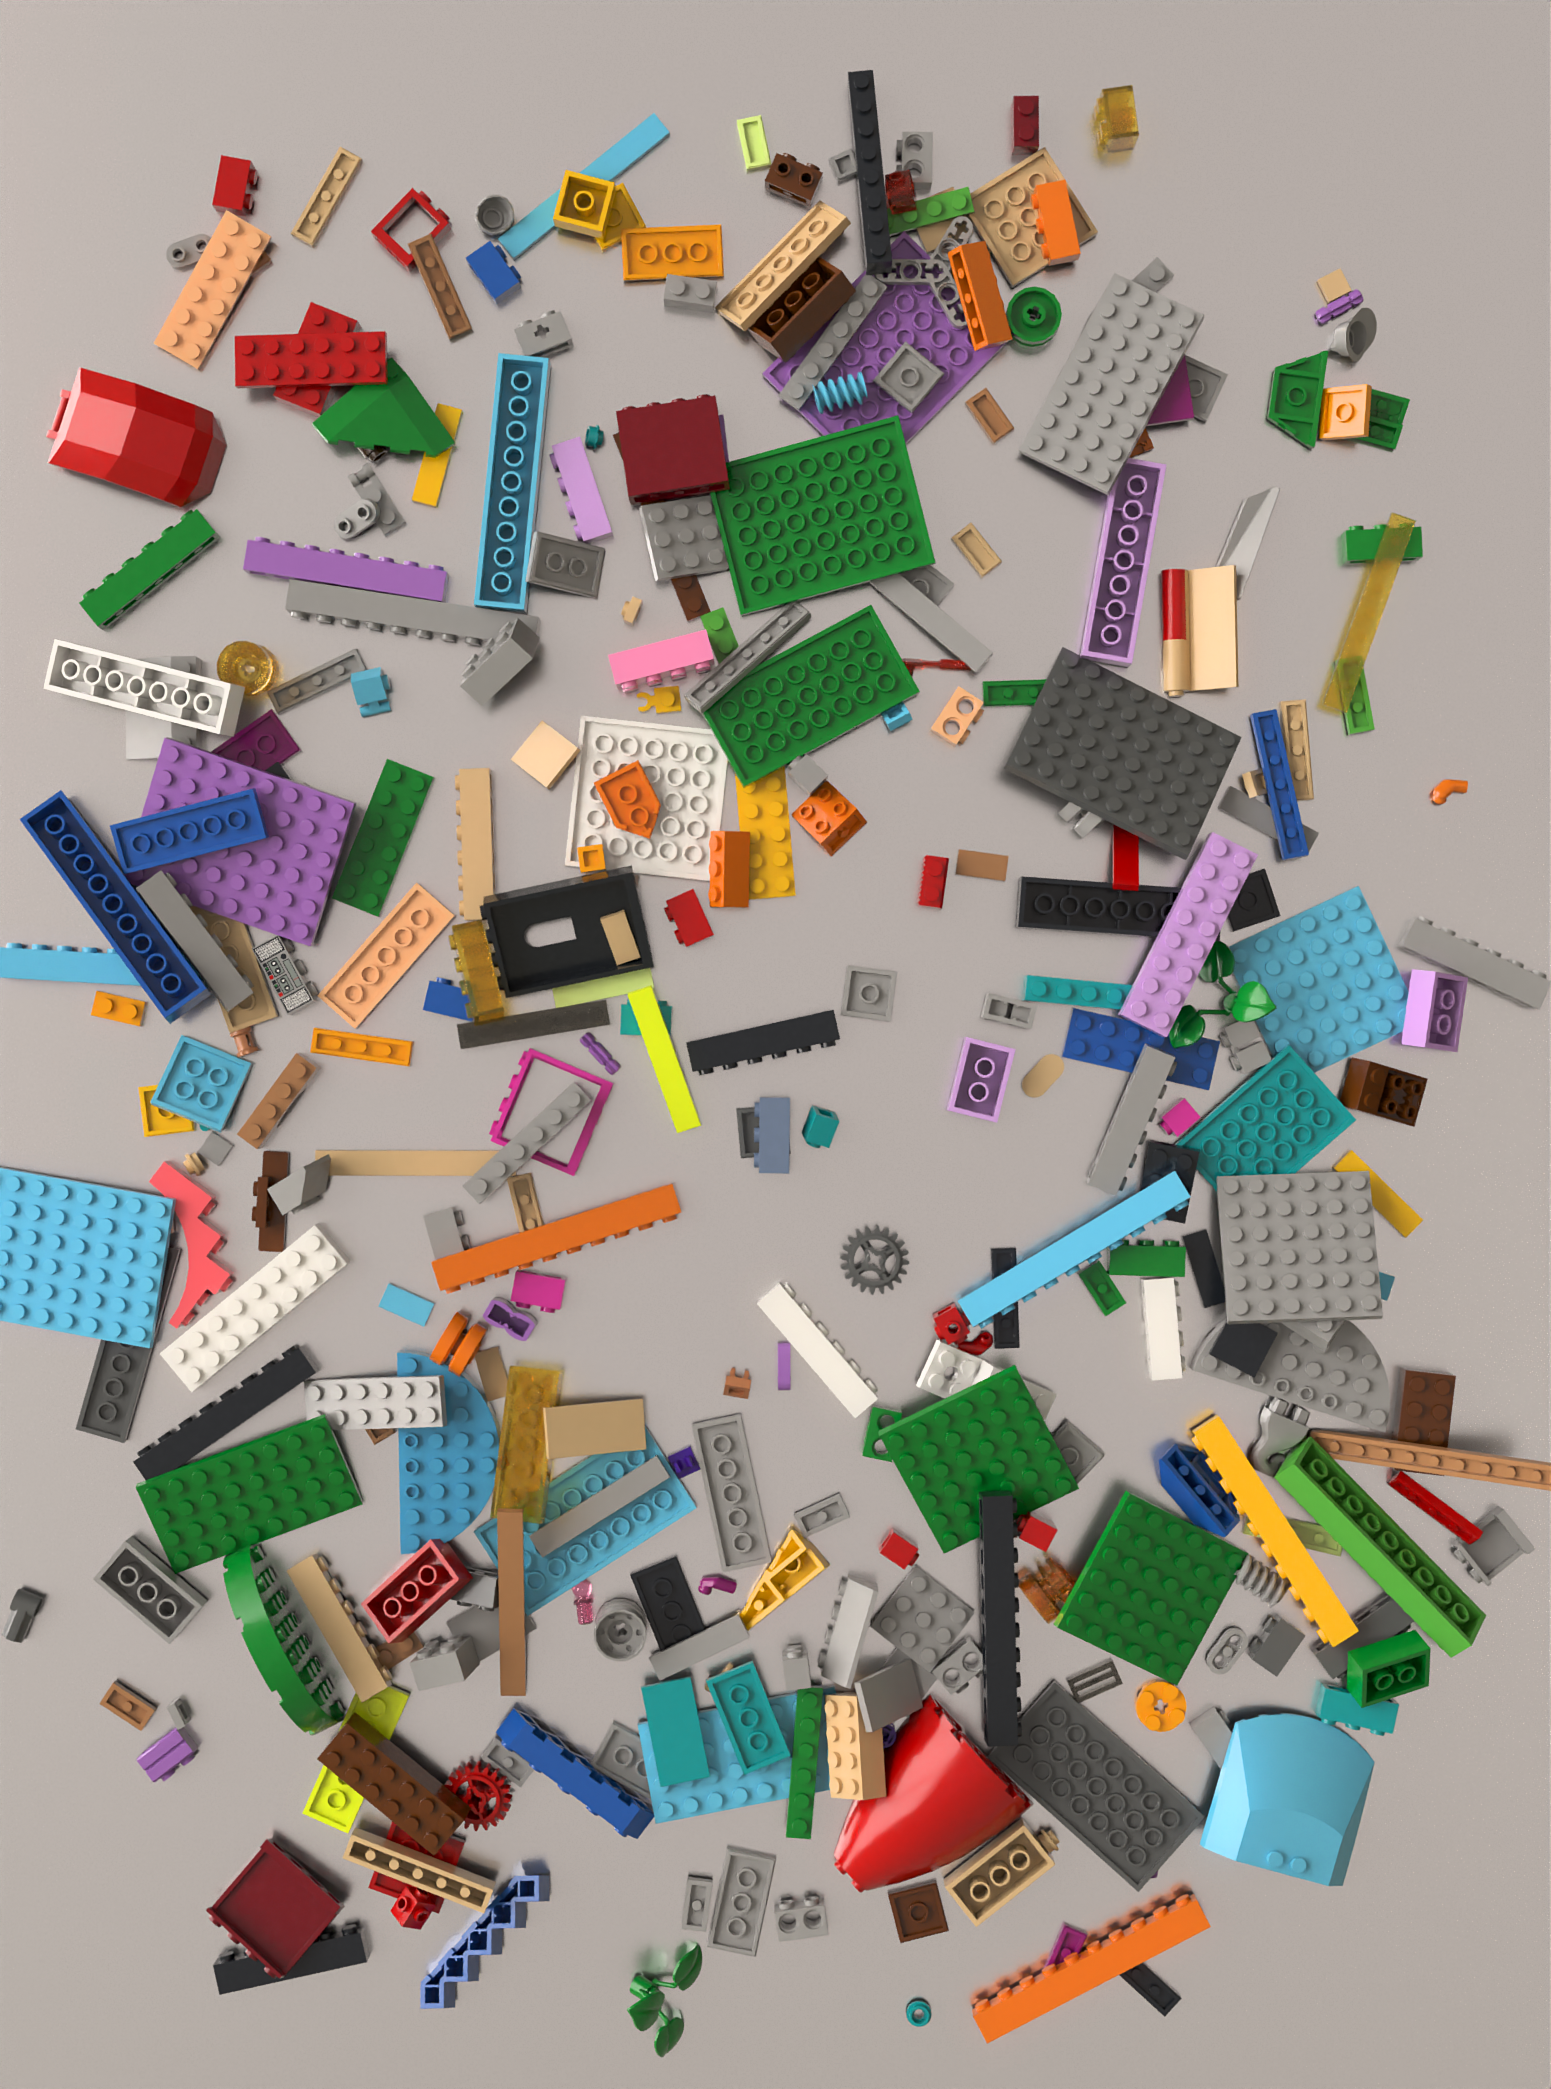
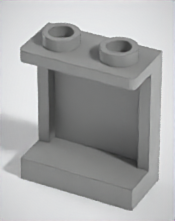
[1452,1506,1535,1586]

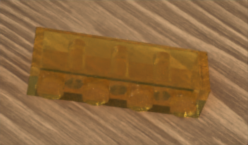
[448,920,504,1026]

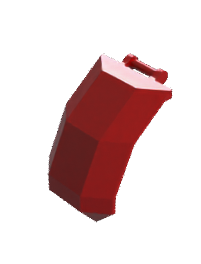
[46,367,226,507]

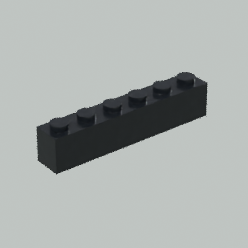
[686,1010,840,1076]
[213,1924,370,1995]

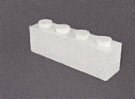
[1141,1277,1186,1381]

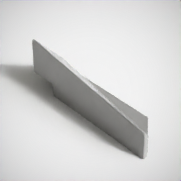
[1216,487,1280,600]

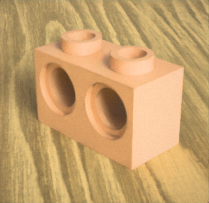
[930,686,984,747]

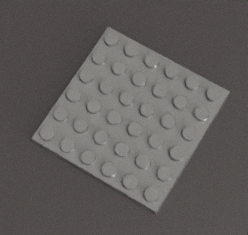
[1216,1171,1383,1324]

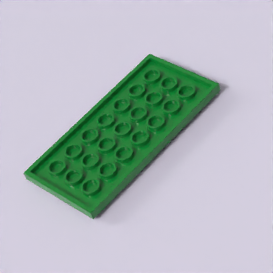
[703,605,920,788]
[136,1414,363,1574]

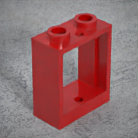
[371,188,451,272]

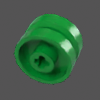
[1006,286,1062,350]

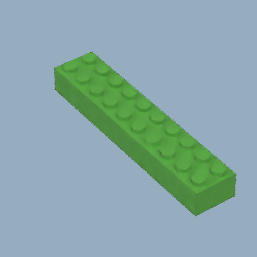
[1274,1436,1486,1658]

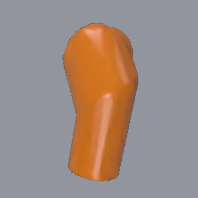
[1433,779,1468,804]

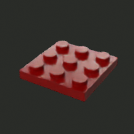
[368,1822,466,1914]

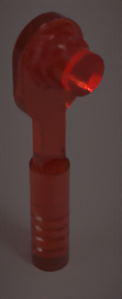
[902,658,971,676]

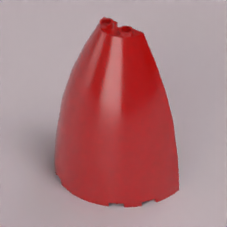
[834,1694,1033,1893]

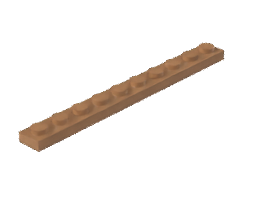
[1310,1429,1551,1491]

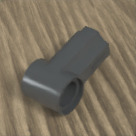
[2,1588,43,1643]

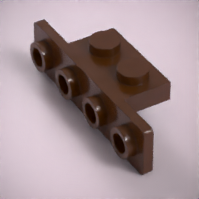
[252,1151,289,1252]

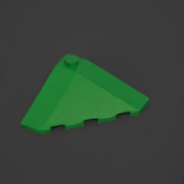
[312,358,455,458]

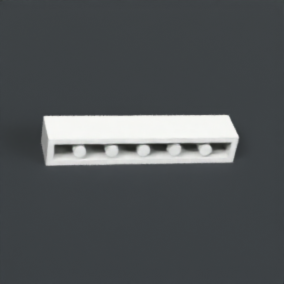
[757,1282,878,1418]

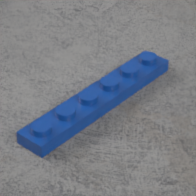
[1250,709,1309,861]

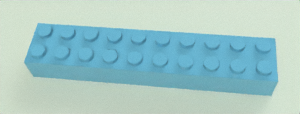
[474,353,551,614]

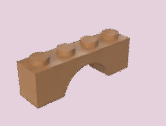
[237,1053,321,1149]

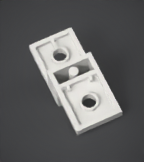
[916,1340,1057,1421]

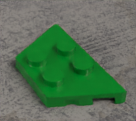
[1267,351,1328,449]

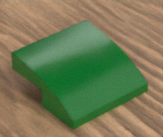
[1356,389,1410,449]

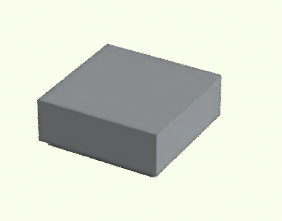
[828,148,856,183]
[198,1131,234,1166]
[166,1698,190,1730]

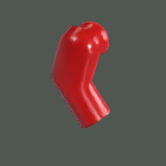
[958,1332,993,1356]

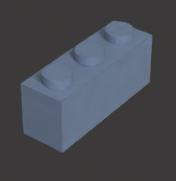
[754,1097,790,1174]

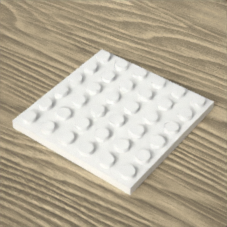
[565,716,728,881]

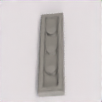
[266,648,368,715]
[1218,786,1319,852]
[649,1614,750,1680]

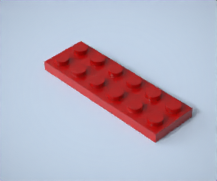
[235,331,388,389]

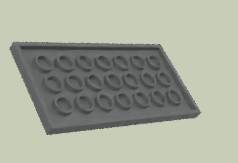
[988,1681,1205,1892]

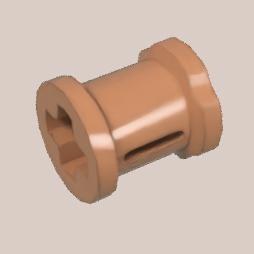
[230,1027,259,1057]

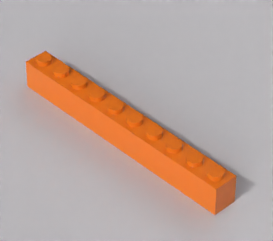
[431,1183,681,1294]
[972,1894,1211,2044]

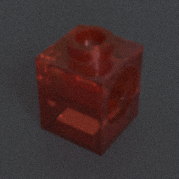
[885,170,917,215]

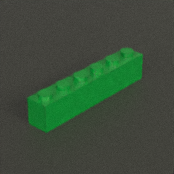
[79,509,220,630]

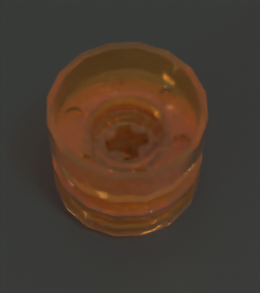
[1019,1556,1076,1624]

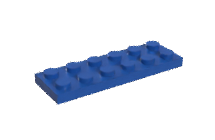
[110,788,269,874]
[1062,1008,1220,1090]

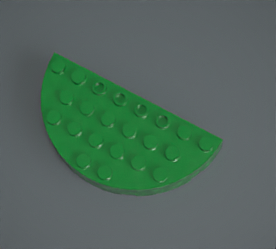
[223,1544,345,1735]

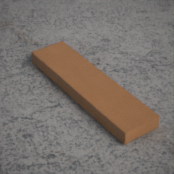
[408,234,472,339]

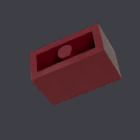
[1011,96,1039,155]

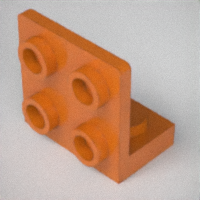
[792,781,867,856]

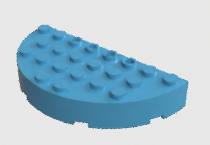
[397,1350,502,1554]

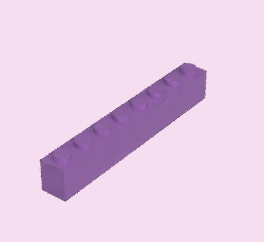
[243,537,449,603]

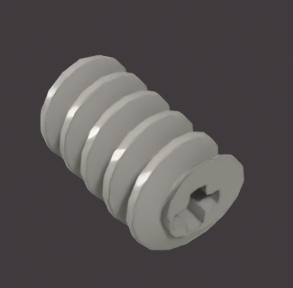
[1234,1554,1290,1608]

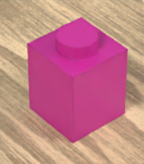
[1159,1098,1201,1137]

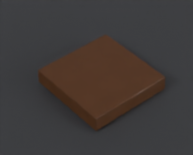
[888,1880,949,1943]

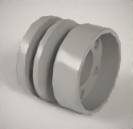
[594,1599,647,1661]

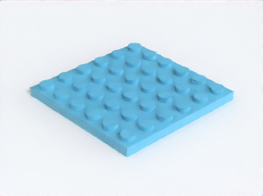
[1229,886,1409,1073]

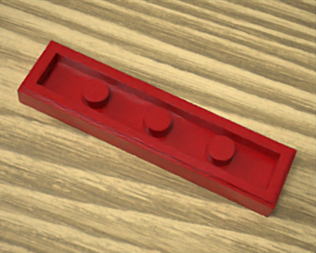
[1388,1471,1483,1545]

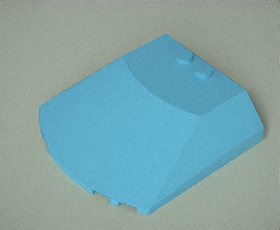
[1200,1713,1375,1886]

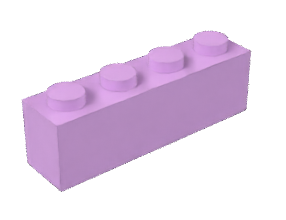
[549,436,613,544]

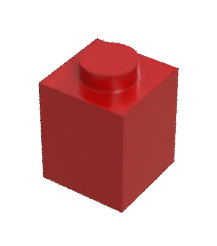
[879,1529,919,1570]

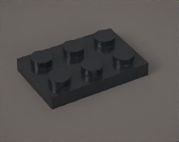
[1140,1140,1200,1224]

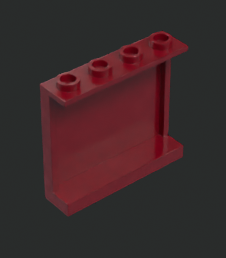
[616,394,730,505]
[206,1839,345,1979]

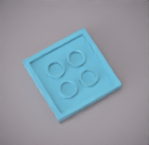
[150,1035,252,1133]

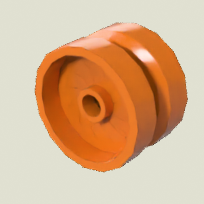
[429,1311,488,1377]

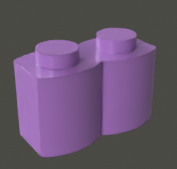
[483,1298,537,1341]

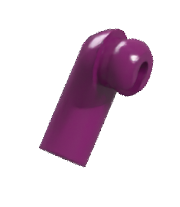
[698,1577,737,1595]

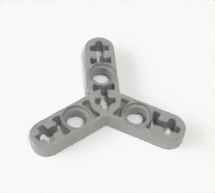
[874,216,973,329]

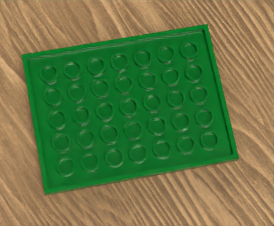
[710,415,936,616]

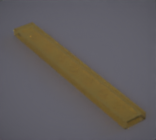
[1322,512,1416,713]

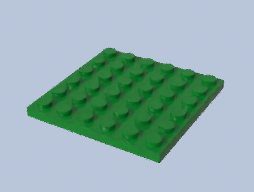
[878,1365,1079,1554]
[1054,1491,1249,1685]

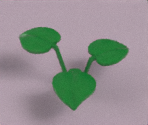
[1169,941,1277,1049]
[627,1944,702,2058]

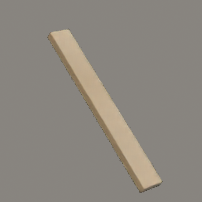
[315,1150,516,1176]

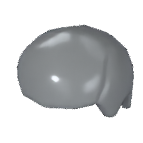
[475,195,514,236]

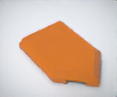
[594,760,661,839]

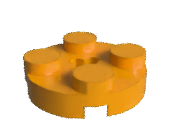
[1135,1680,1186,1732]

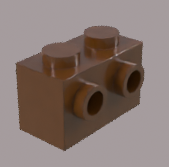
[765,153,823,207]

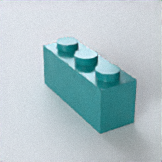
[1315,1683,1399,1736]

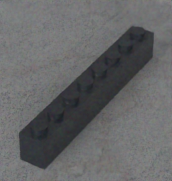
[848,70,892,275]
[133,1346,319,1480]

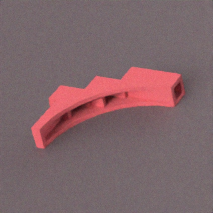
[149,1161,234,1329]

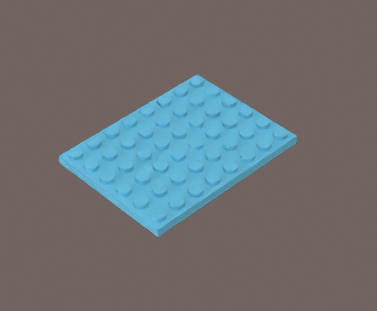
[0,1167,176,1348]

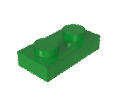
[1078,1260,1126,1317]

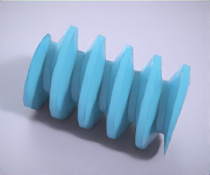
[812,372,868,414]

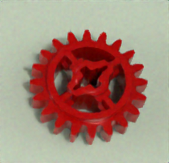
[444,1761,513,1831]

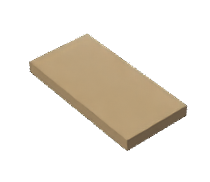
[543,1399,646,1459]

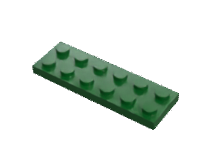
[332,759,434,917]

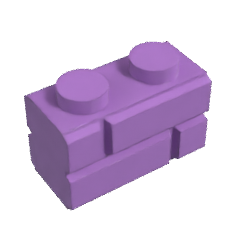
[137,1727,198,1783]

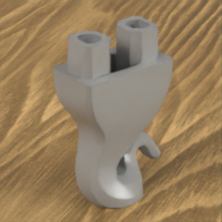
[1250,1397,1310,1477]

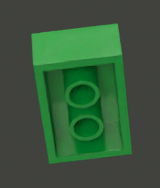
[1347,1630,1431,1708]

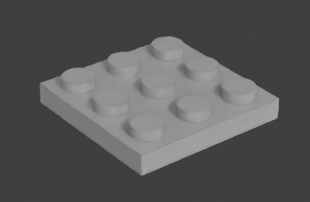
[639,495,729,581]
[870,1566,975,1673]

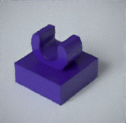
[667,1446,701,1479]

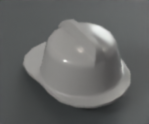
[1330,307,1377,361]

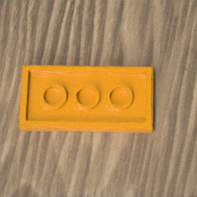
[621,225,724,281]

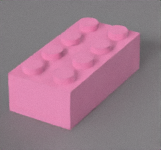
[608,629,715,692]

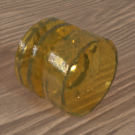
[217,641,278,696]

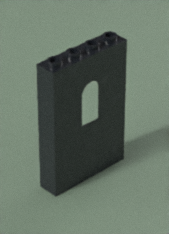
[480,865,654,998]

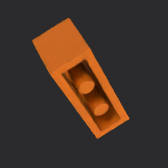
[1031,179,1081,266]
[708,831,750,907]

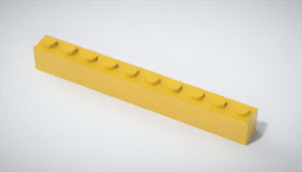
[1191,1415,1359,1647]

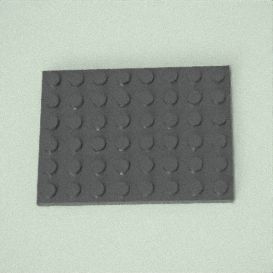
[1003,647,1242,860]

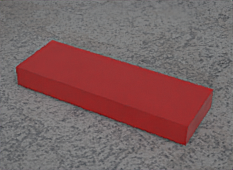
[1112,824,1139,891]

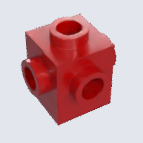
[933,1303,971,1345]
[390,1886,436,1930]

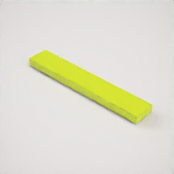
[628,985,701,1133]

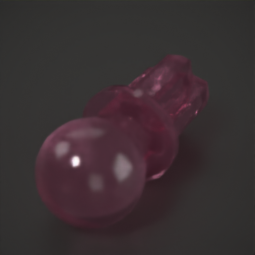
[572,1579,593,1625]

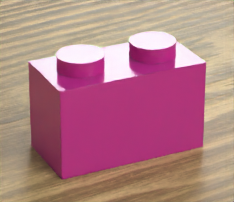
[510,1269,567,1313]

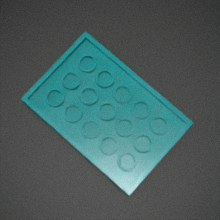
[1175,1044,1356,1191]

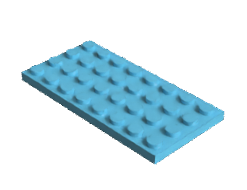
[474,1426,697,1616]
[637,1685,836,1824]

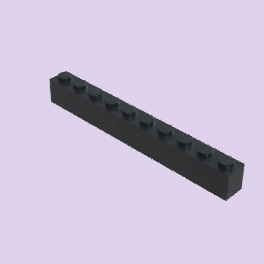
[979,1490,1022,1747]

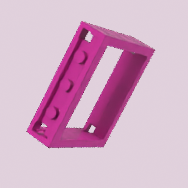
[489,1048,614,1176]

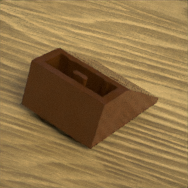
[1340,1057,1428,1127]

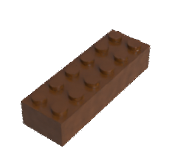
[317,1712,471,1855]

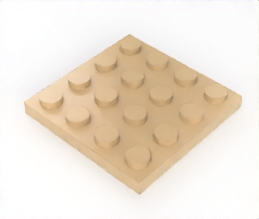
[967,147,1098,288]

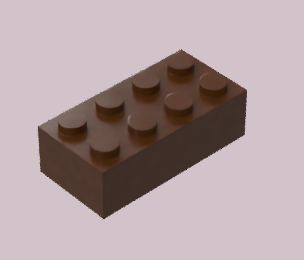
[748,257,856,363]
[1390,1367,1456,1476]

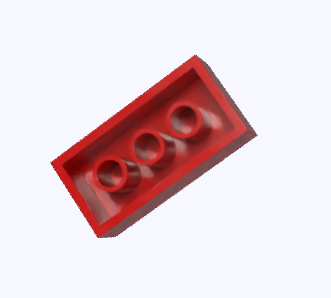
[273,302,361,418]
[361,1539,473,1644]

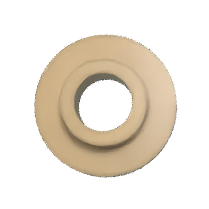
[183,1152,205,1177]
[1037,1829,1060,1853]

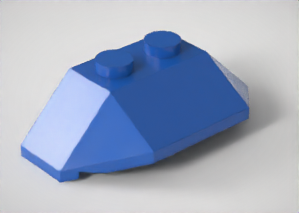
[1159,1444,1240,1538]

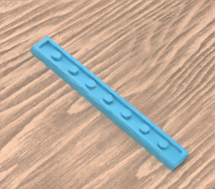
[498,113,670,260]

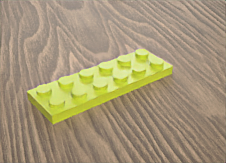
[302,1686,410,1833]

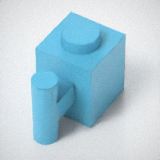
[351,667,391,717]

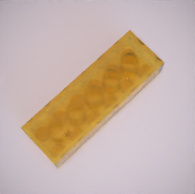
[490,1366,564,1524]

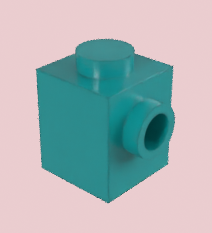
[802,1105,840,1148]

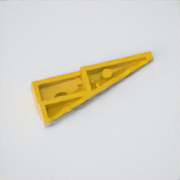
[740,1529,830,1631]

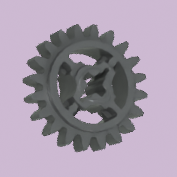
[840,1225,909,1295]

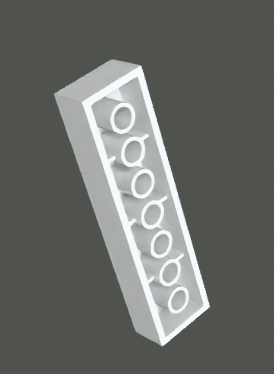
[44,639,245,737]
[160,1223,351,1392]

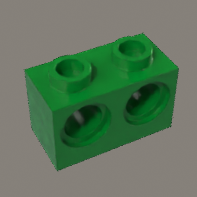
[862,1404,906,1462]

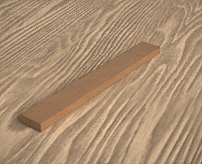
[497,1509,526,1696]

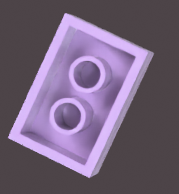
[1401,969,1468,1052]
[947,1037,1016,1123]

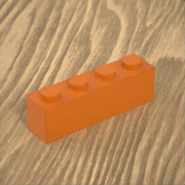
[948,241,1012,351]

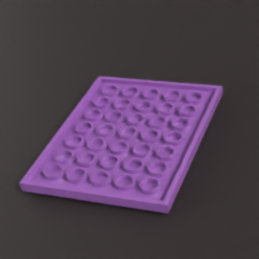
[762,231,1007,444]
[124,737,357,947]

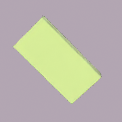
[737,115,771,171]

